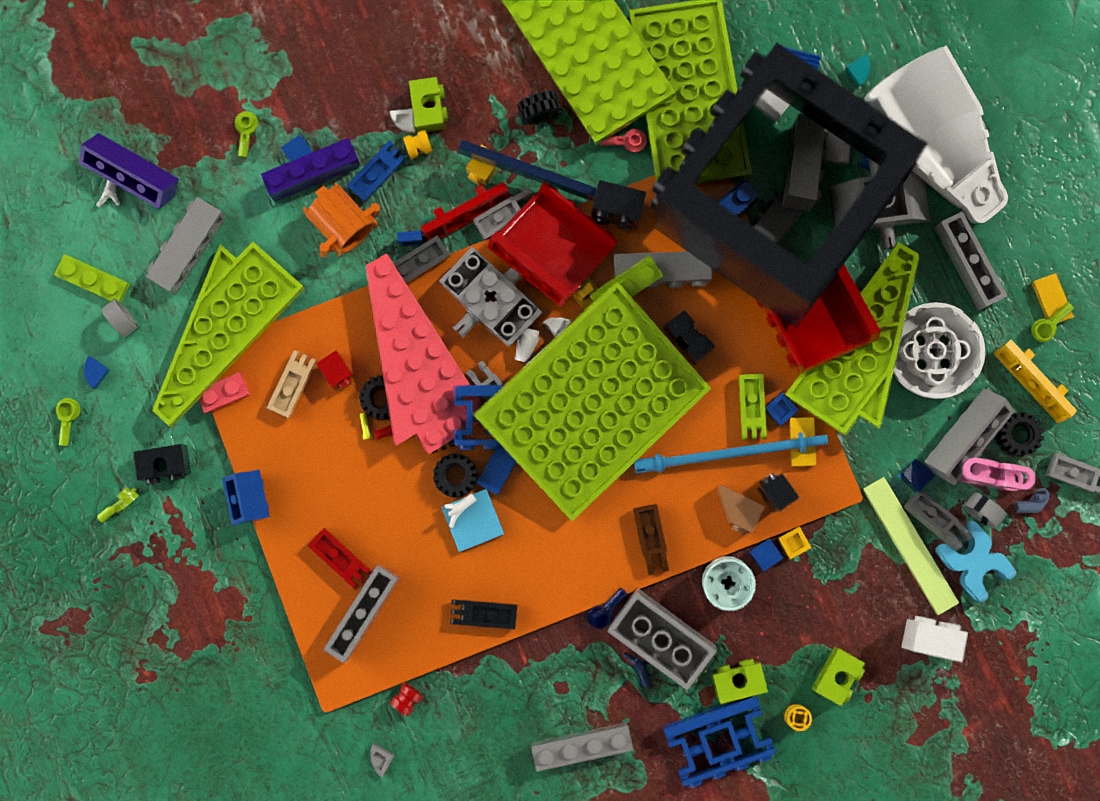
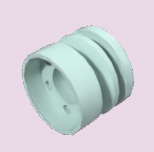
[702,556,755,611]

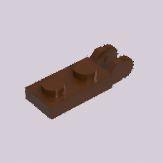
[633,504,669,575]

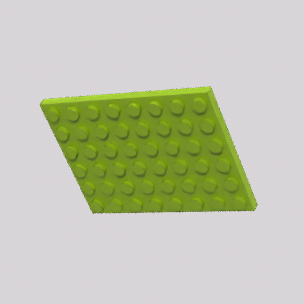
[473,281,711,521]

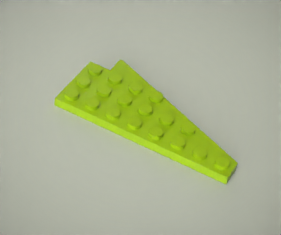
[152,242,305,428]
[785,242,919,436]

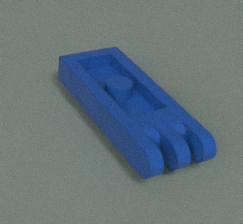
[347,141,408,203]

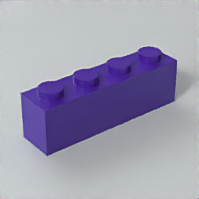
[79,133,179,209]
[261,138,361,202]

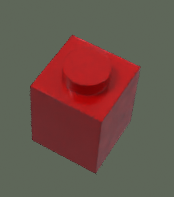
[316,350,355,390]

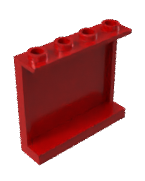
[487,181,618,308]
[756,265,881,375]

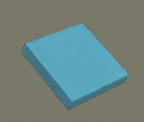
[442,489,504,552]

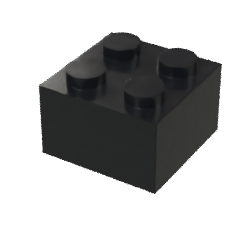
[591,180,646,231]

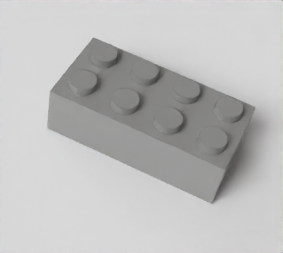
[607,588,717,690]

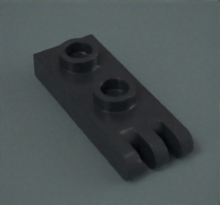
[450,599,518,629]

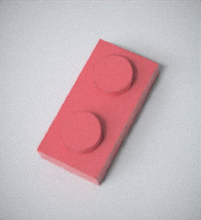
[199,372,250,414]

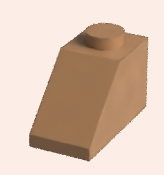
[716,485,765,535]

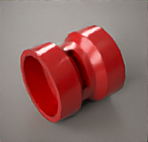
[390,682,424,717]

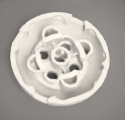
[893,302,985,399]

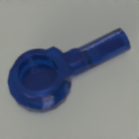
[587,587,627,629]

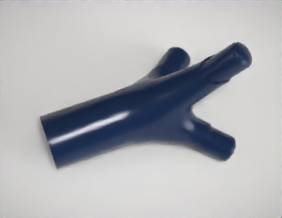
[623,653,652,687]

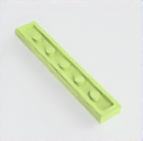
[862,477,959,615]

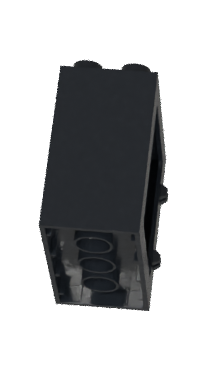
[650,43,928,328]

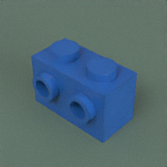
[222,470,270,526]

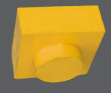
[777,527,811,559]

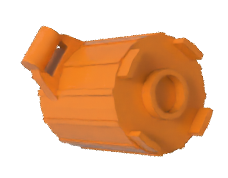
[303,183,380,258]

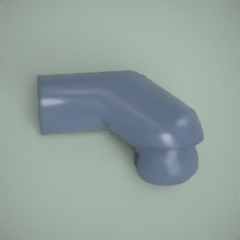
[1015,488,1050,513]

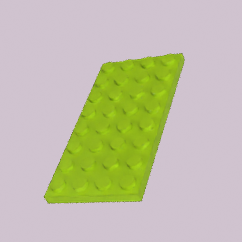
[501,0,676,145]
[629,0,752,185]

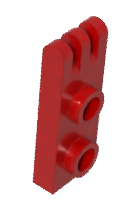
[307,528,372,590]

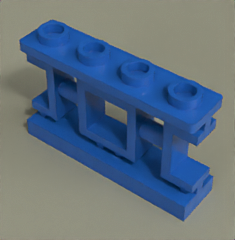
[453,385,504,450]
[662,696,776,788]

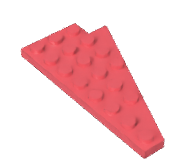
[365,253,483,455]

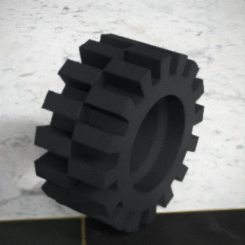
[517,90,563,125]
[359,375,390,420]
[995,412,1044,457]
[433,453,478,498]

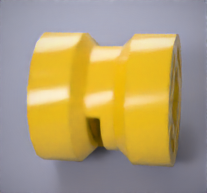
[403,130,433,160]
[784,704,812,731]

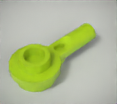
[235,111,259,159]
[1031,302,1074,342]
[56,398,80,446]
[97,487,139,523]

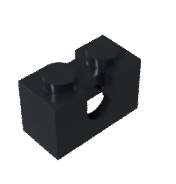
[664,310,716,365]
[133,444,191,485]
[756,472,800,513]

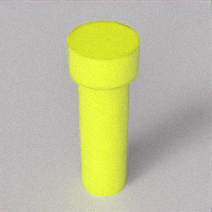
[360,413,373,440]

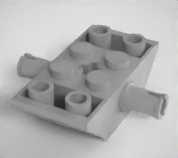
[830,158,931,250]
[439,246,542,347]

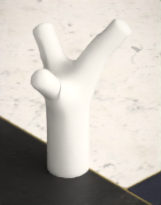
[96,180,120,207]
[445,493,477,528]

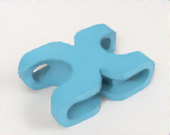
[935,521,1016,603]

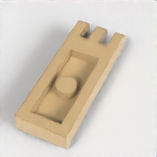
[267,350,317,419]

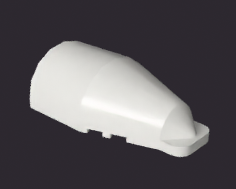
[864,46,1008,223]

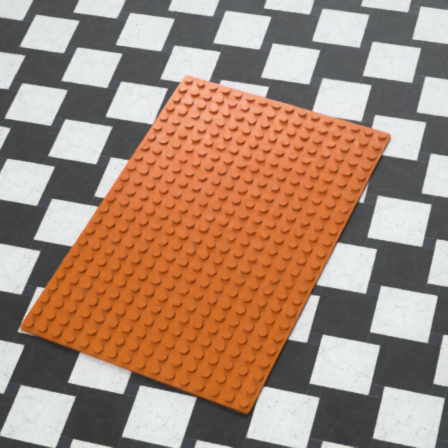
[212,175,863,712]

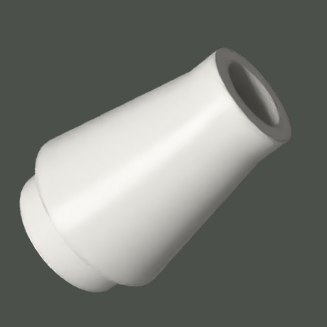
[515,328,540,363]

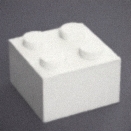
[901,616,968,662]

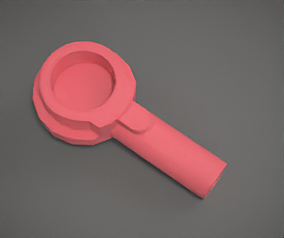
[600,129,647,153]

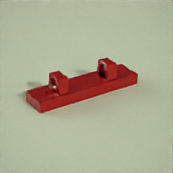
[421,182,511,241]

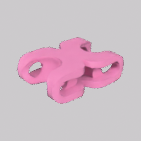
[959,458,1035,491]

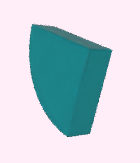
[846,54,870,88]

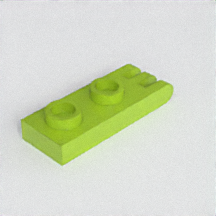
[738,374,767,440]

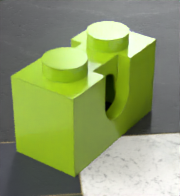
[409,77,448,133]
[812,647,865,706]
[711,658,768,704]

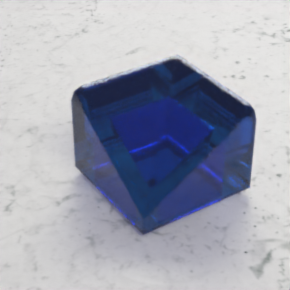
[898,459,935,493]

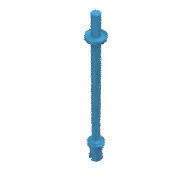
[634,432,828,474]

